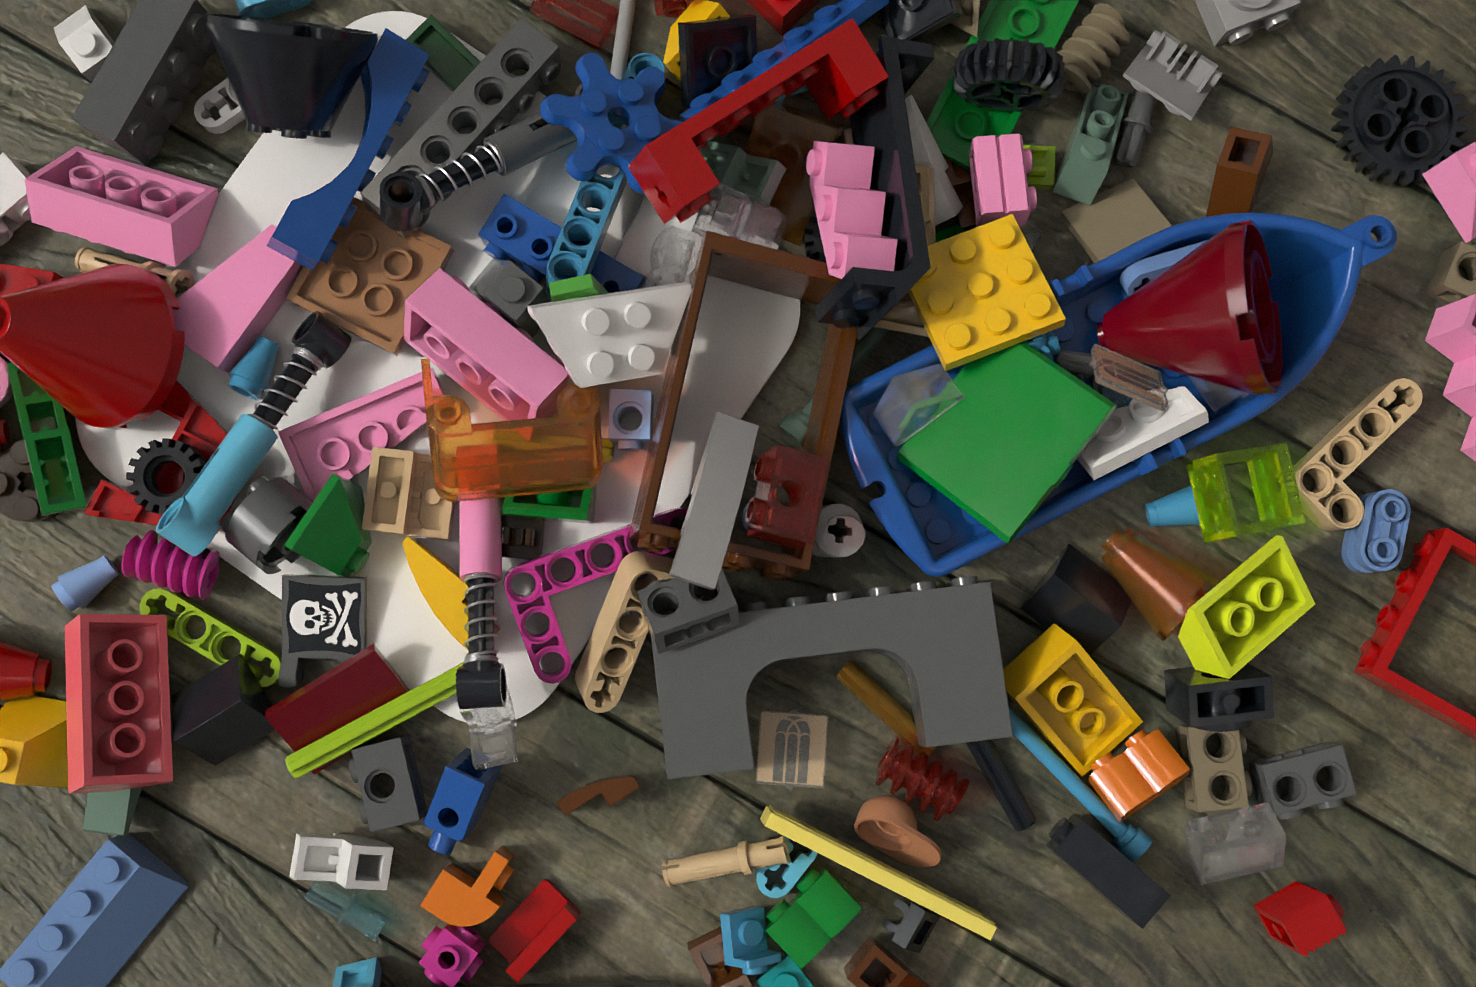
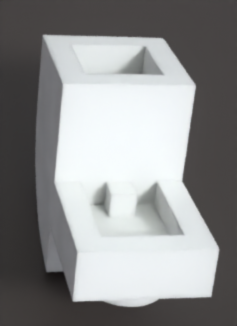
[289,833,394,890]

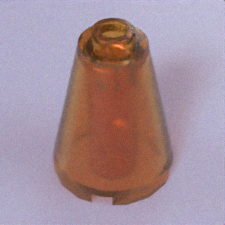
[1101,529,1221,642]

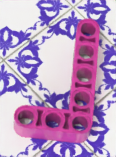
[503,508,688,684]

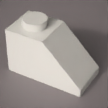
[54,5,115,82]

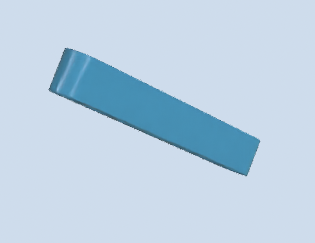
[546,53,665,300]

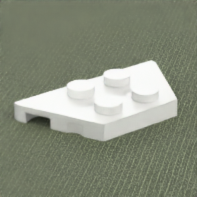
[527,282,692,388]

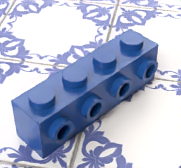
[478,194,646,293]

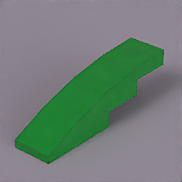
[6,362,87,516]

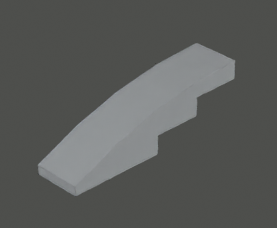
[669,412,759,590]

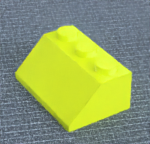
[1178,535,1315,679]

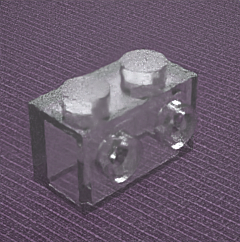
[1185,802,1286,885]

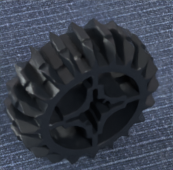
[953,37,1066,113]

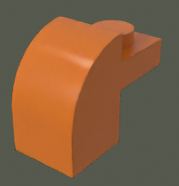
[420,846,515,927]

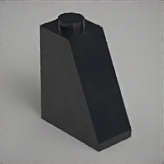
[1046,814,1171,929]

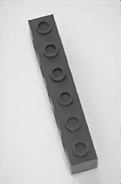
[360,18,561,238]

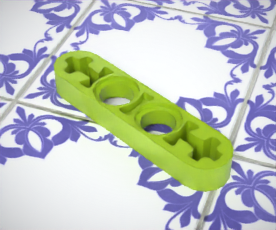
[139,588,282,687]

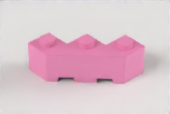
[806,141,898,279]
[1425,294,1476,462]

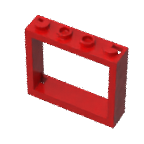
[1354,528,1476,741]

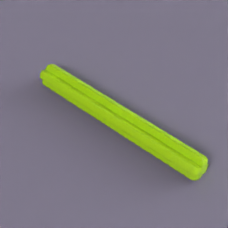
[285,662,464,778]

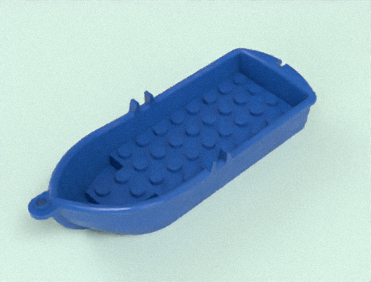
[840,212,1397,577]

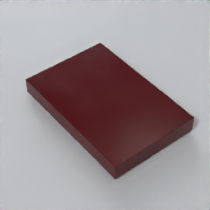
[265,643,410,775]

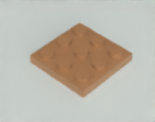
[286,197,454,356]

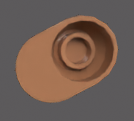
[854,795,942,867]

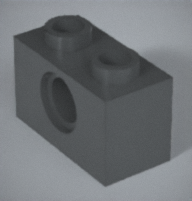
[349,735,428,833]

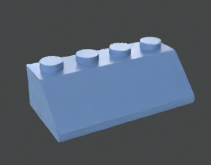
[0,833,190,987]

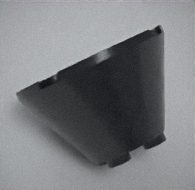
[204,13,378,139]

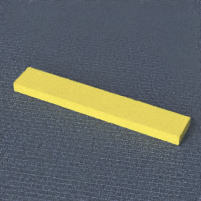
[760,805,997,941]

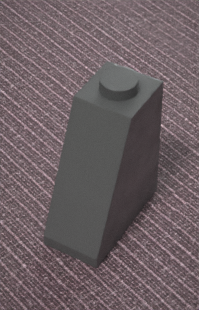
[468,258,551,338]

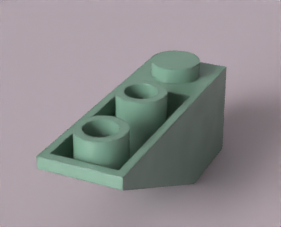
[1052,81,1128,205]

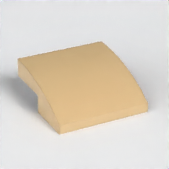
[362,447,458,540]

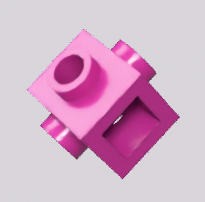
[419,924,487,987]

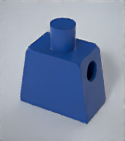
[424,748,503,855]

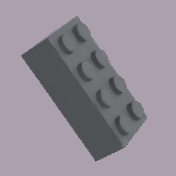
[71,0,216,166]

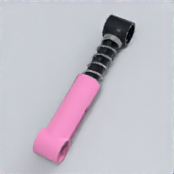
[455,442,507,710]

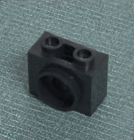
[1164,663,1274,732]

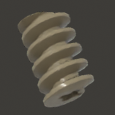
[1057,3,1131,94]

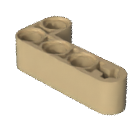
[1283,378,1423,532]
[575,551,703,713]

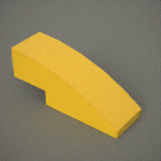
[402,536,501,651]

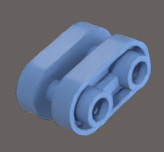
[1341,489,1411,574]

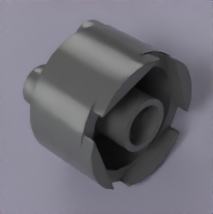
[220,476,313,574]

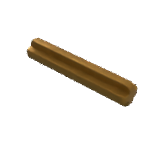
[837,661,936,758]

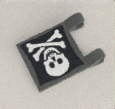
[279,574,367,687]

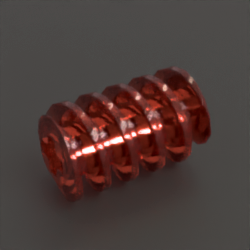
[875,736,969,822]

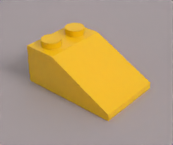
[1003,623,1143,777]

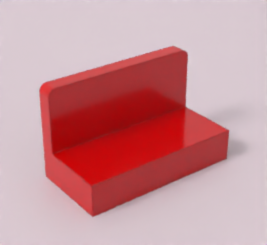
[488,879,581,983]

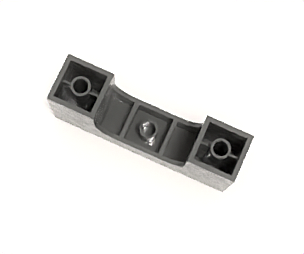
[651,576,1013,780]

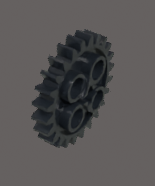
[1331,55,1468,187]

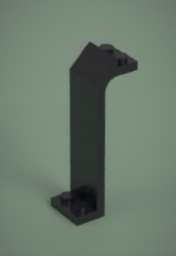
[816,35,934,341]

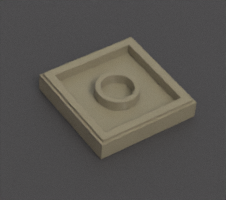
[1062,178,1172,263]

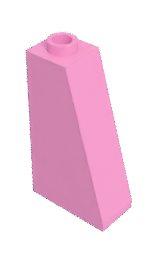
[173,224,303,373]

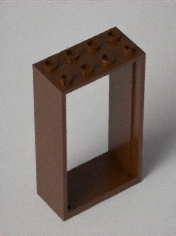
[628,231,857,582]

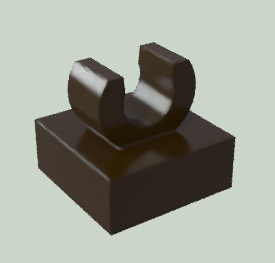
[501,515,545,560]

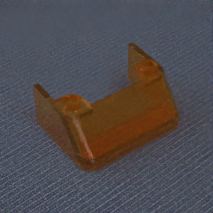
[421,358,603,502]

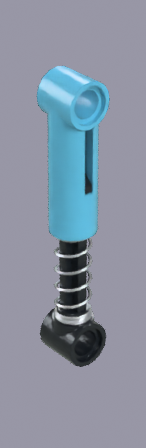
[155,311,351,557]

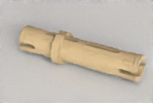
[662,836,790,887]

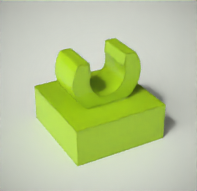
[1023,145,1056,190]

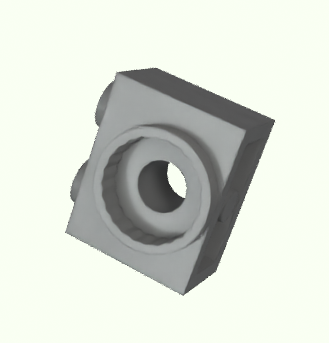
[1194,0,1301,47]

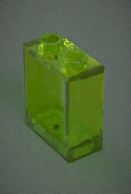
[1186,442,1306,543]

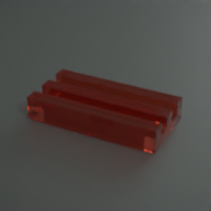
[530,0,619,48]

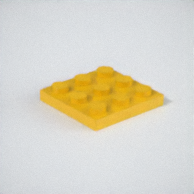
[908,214,1066,371]

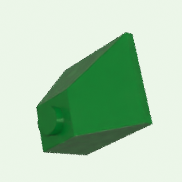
[284,473,372,577]

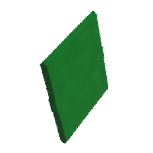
[896,342,1116,544]

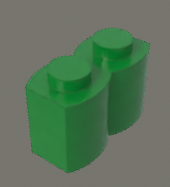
[765,867,862,969]

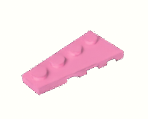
[278,368,450,502]

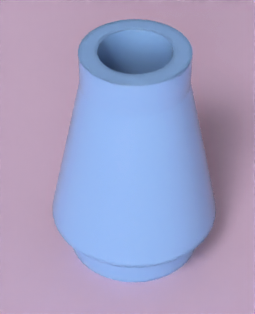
[51,555,120,612]

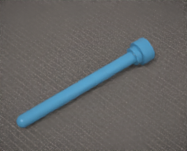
[1008,706,1153,862]

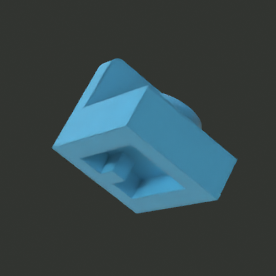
[720,906,782,975]

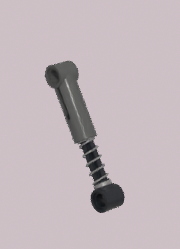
[379,84,583,231]

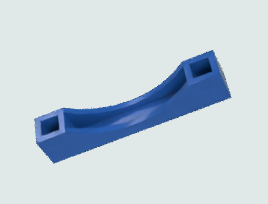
[267,28,430,271]

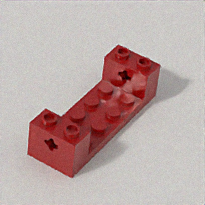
[628,18,889,224]

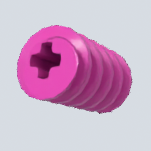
[121,530,220,601]

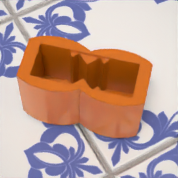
[1089,729,1191,823]

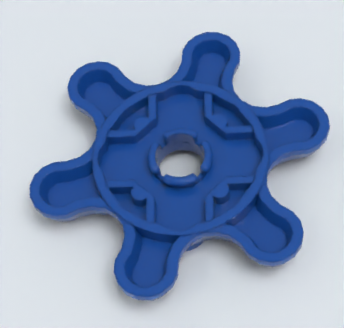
[540,53,683,194]

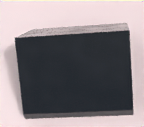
[1020,544,1135,656]
[172,654,275,766]

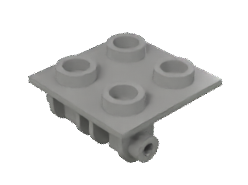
[1123,29,1223,121]

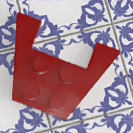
[84,380,238,534]

